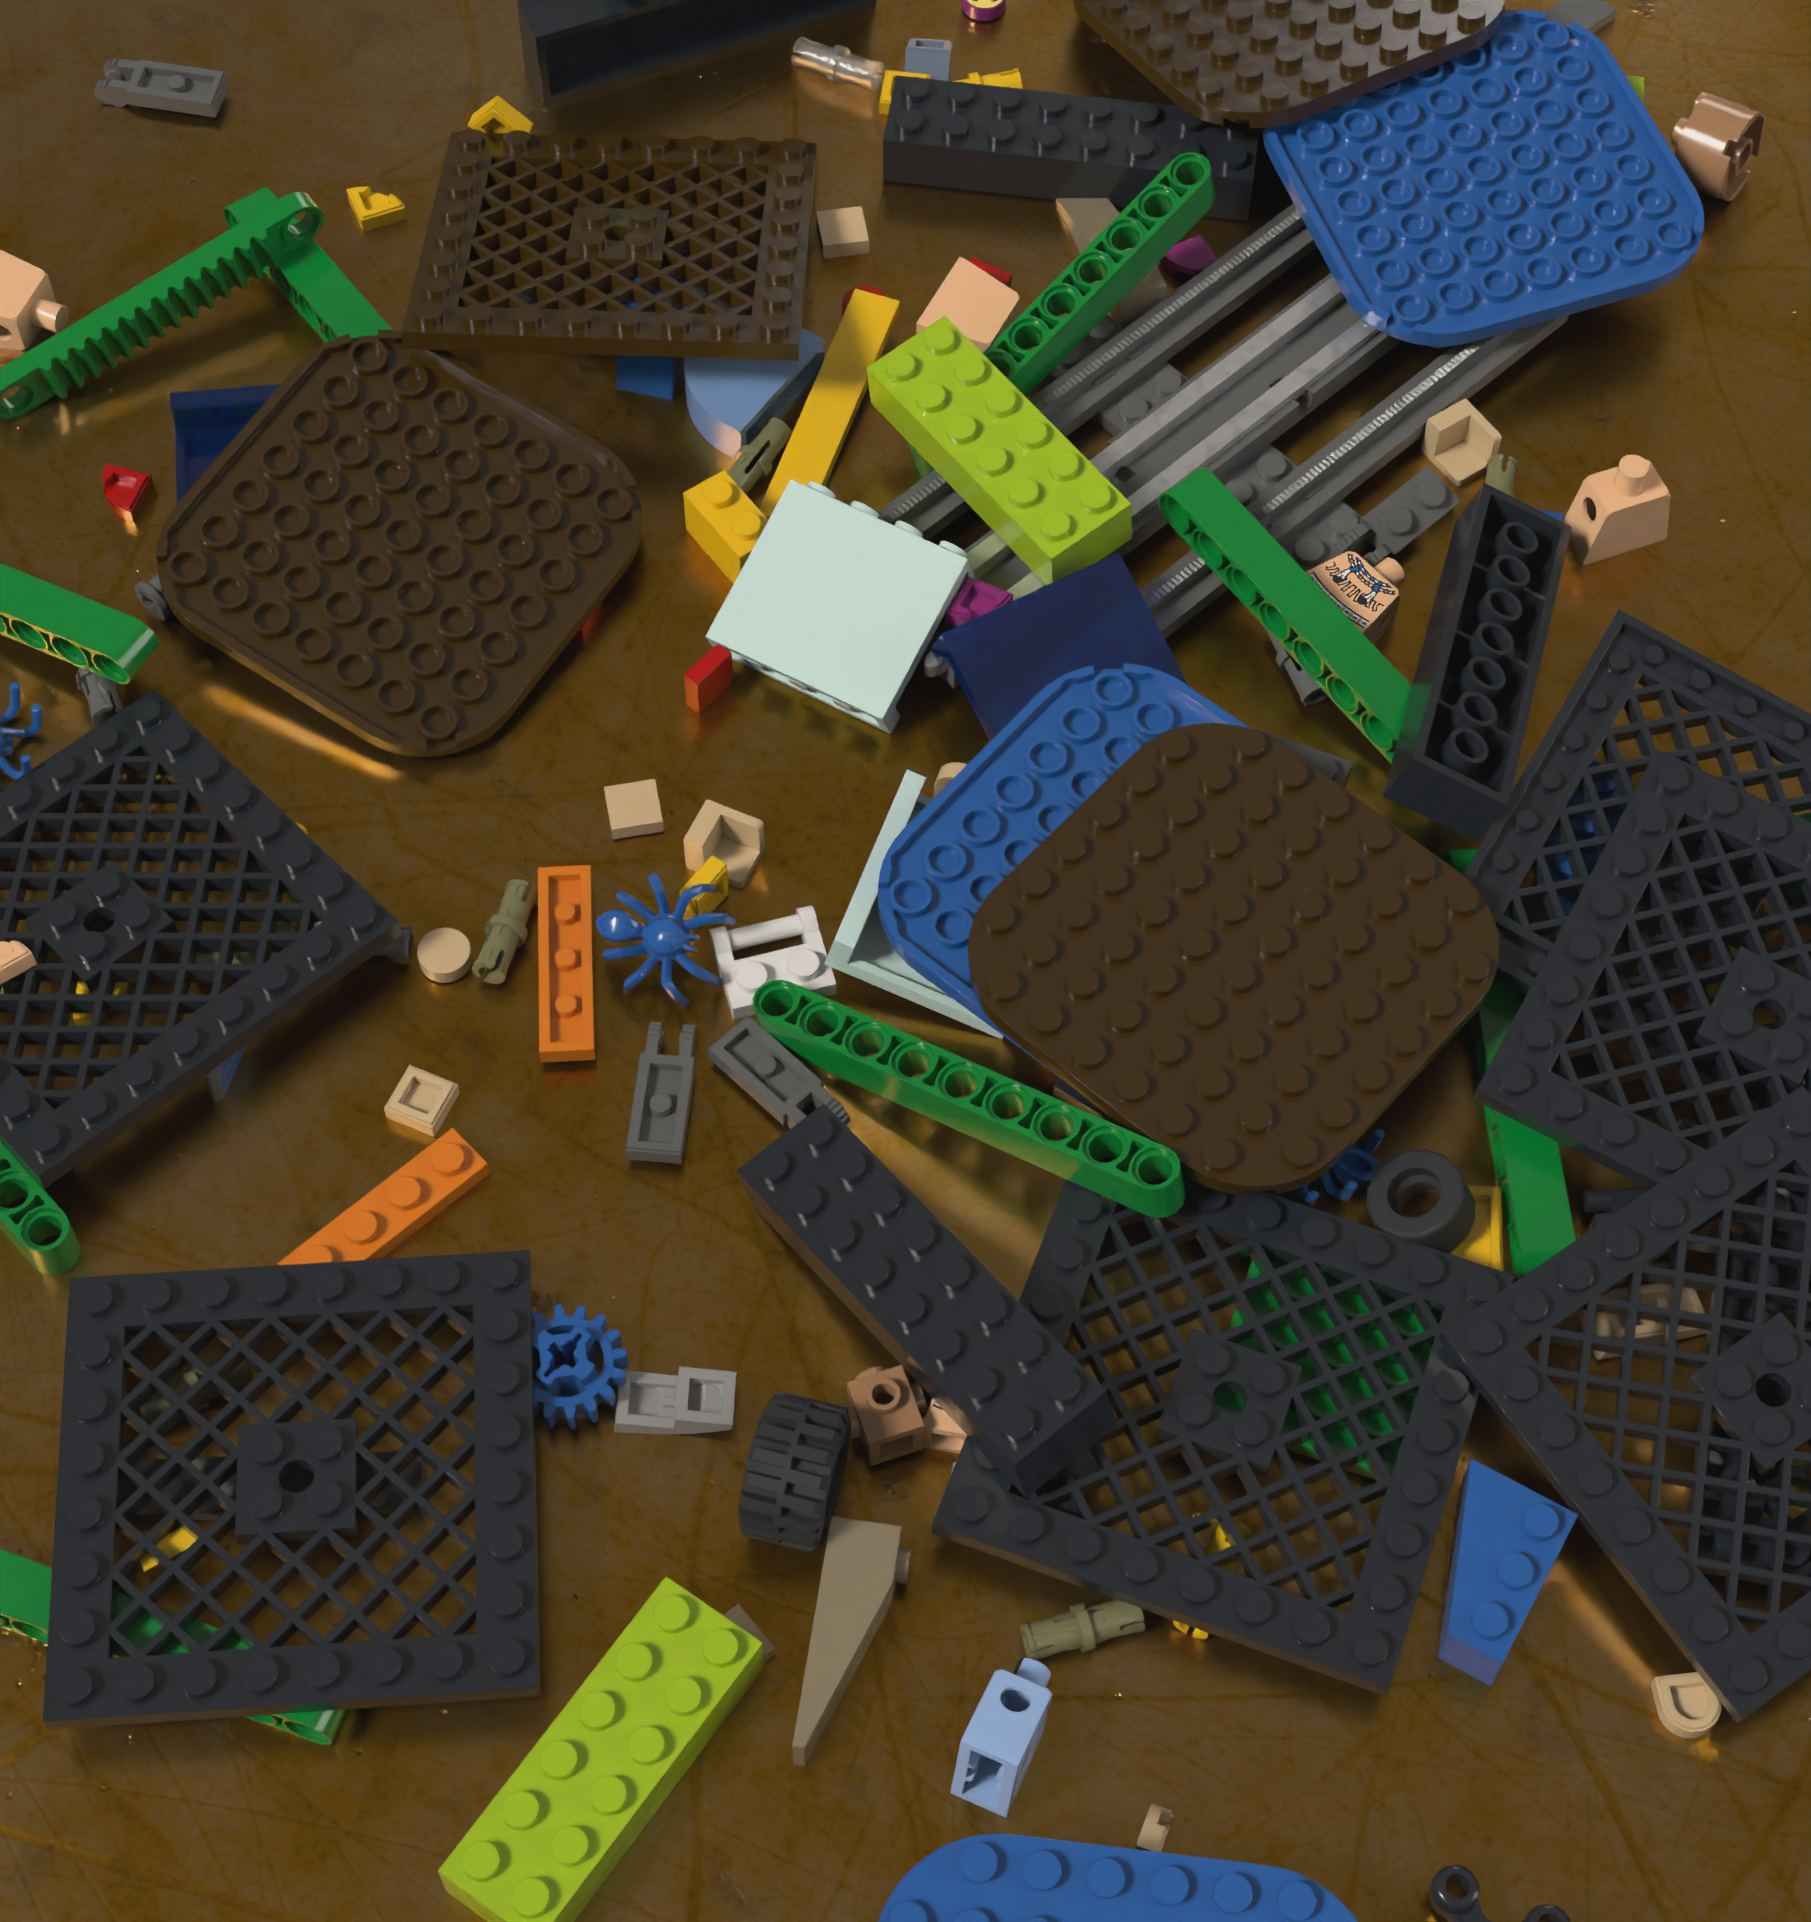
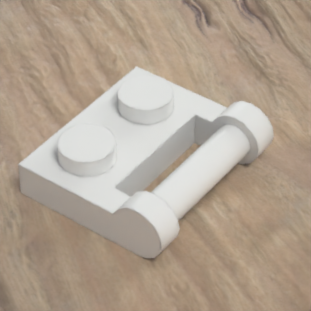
[709,905,837,1020]

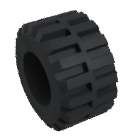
[738,1391,851,1553]

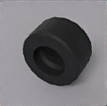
[1367,1149,1475,1253]

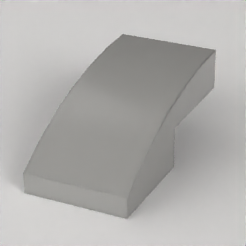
[614,1366,736,1434]

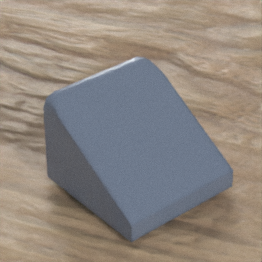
[904,38,954,81]

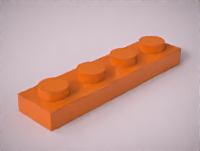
[538,865,595,1063]
[277,1128,490,1265]

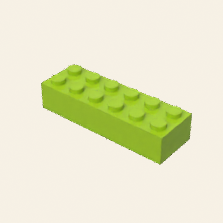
[866,316,1132,593]
[438,1576,765,1922]

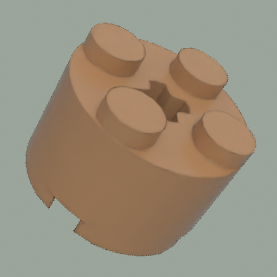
[1671,92,1766,201]

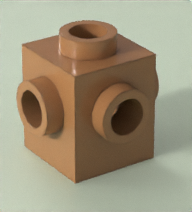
[842,1365,928,1466]

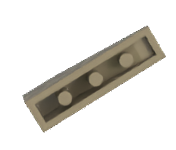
[1056,198,1167,328]
[792,1516,911,1766]

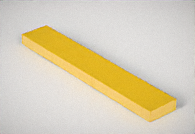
[759,289,900,520]

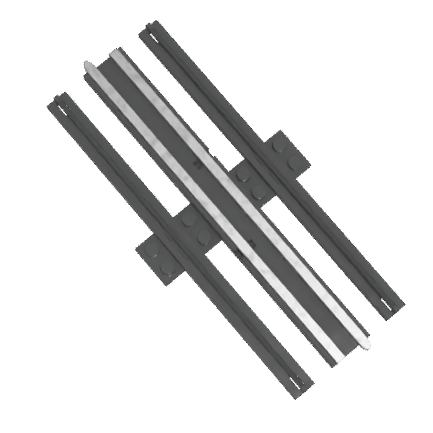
[877,203,1569,730]

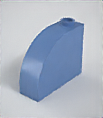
[684,308,824,459]

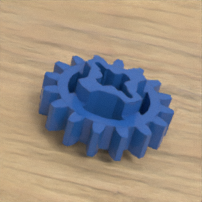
[532,1304,629,1429]

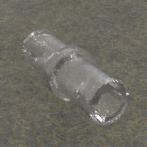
[791,37,885,91]

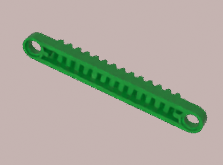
[0,192,324,419]

